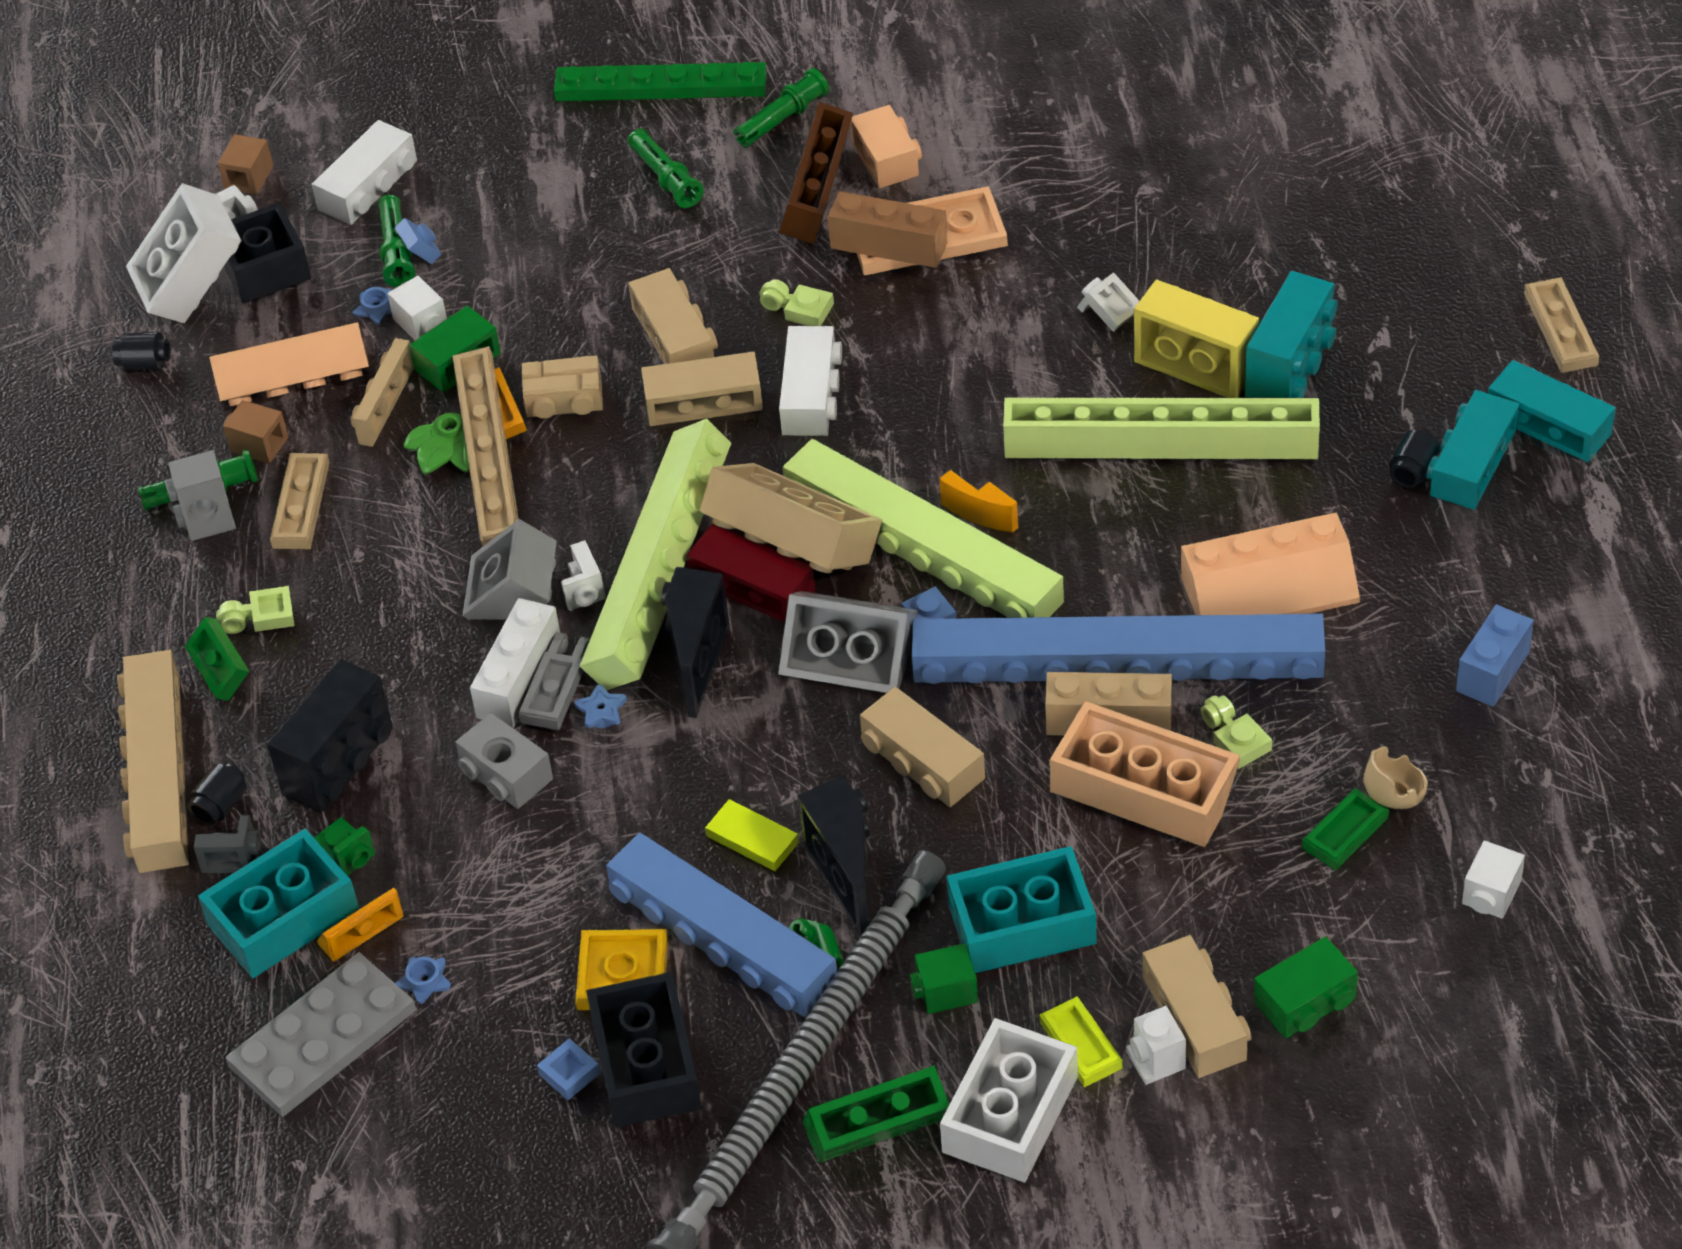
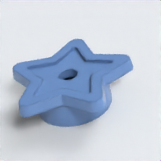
[353,287,392,325]
[574,684,627,728]
[395,957,451,1004]

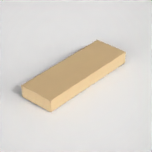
[1524,277,1599,373]
[270,453,330,549]

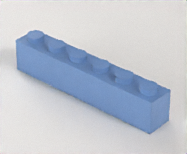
[606,832,837,1018]

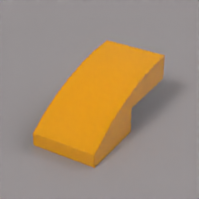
[939,470,1018,533]

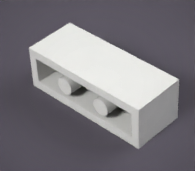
[312,120,417,225]
[779,326,842,436]
[470,598,560,728]

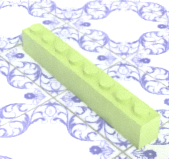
[1003,398,1320,459]
[580,418,731,691]
[783,439,1064,618]

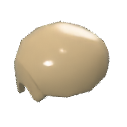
[1363,746,1428,809]

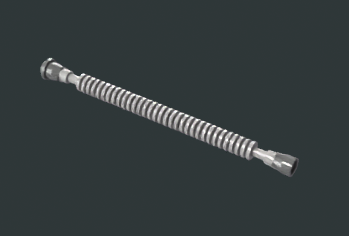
[647,851,946,1249]

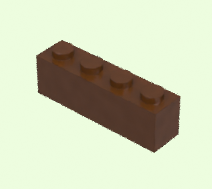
[778,102,853,244]

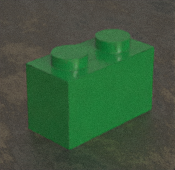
[410,305,501,393]
[1254,936,1358,1039]

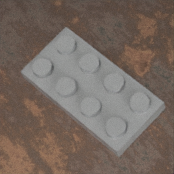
[225,952,417,1117]

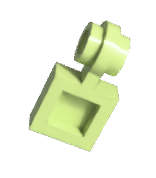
[760,279,834,326]
[216,586,295,634]
[1200,695,1272,769]

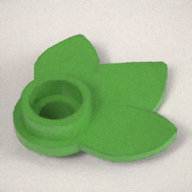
[404,413,470,475]

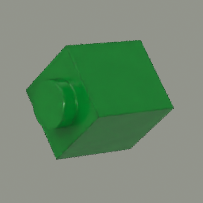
[909,943,978,1015]

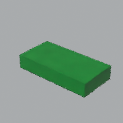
[1302,788,1389,871]

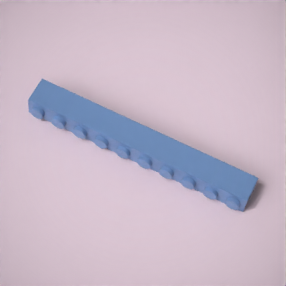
[912,614,1325,684]

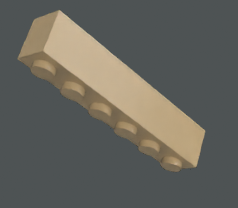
[117,649,189,873]

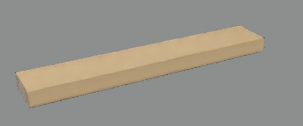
[453,347,519,546]

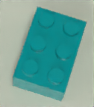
[1245,271,1338,398]
[198,829,359,979]
[947,846,1097,973]

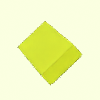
[705,799,799,871]
[1039,996,1123,1088]

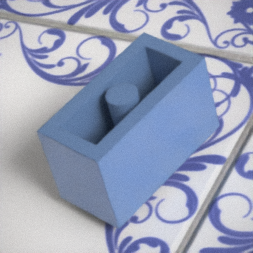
[1456,604,1534,707]

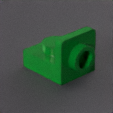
[314,817,375,876]

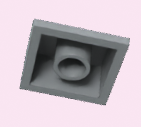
[462,519,557,620]

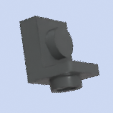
[194,815,261,873]

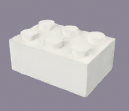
[126,183,241,323]
[940,1018,1078,1183]

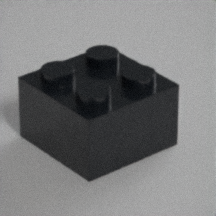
[224,203,311,303]

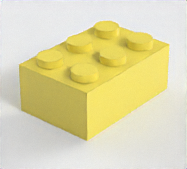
[1134,279,1259,398]

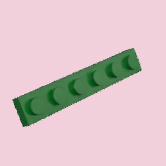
[554,62,767,101]

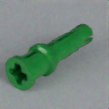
[733,68,830,148]
[627,128,704,208]
[377,195,416,287]
[138,449,258,511]

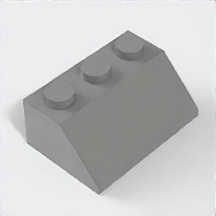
[778,591,918,693]

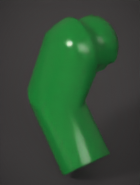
[789,918,843,969]

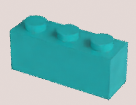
[1488,360,1616,463]
[1426,390,1520,510]

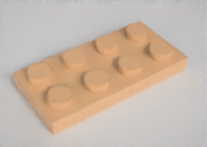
[856,186,1008,275]

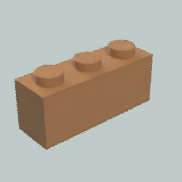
[828,191,948,268]

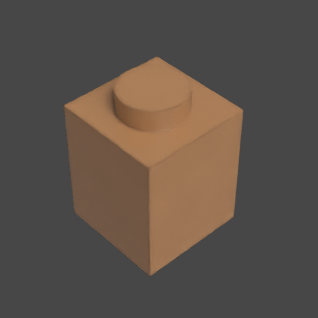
[218,134,273,195]
[223,400,289,464]

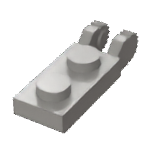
[519,632,590,730]

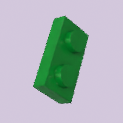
[184,617,249,701]

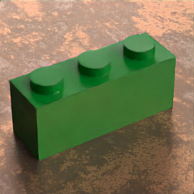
[803,1066,950,1163]

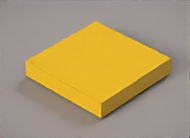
[575,929,668,1010]

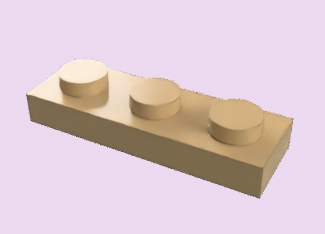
[351,338,414,447]

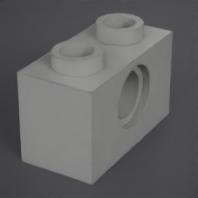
[165,450,236,541]
[455,712,553,809]

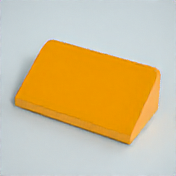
[317,888,404,962]

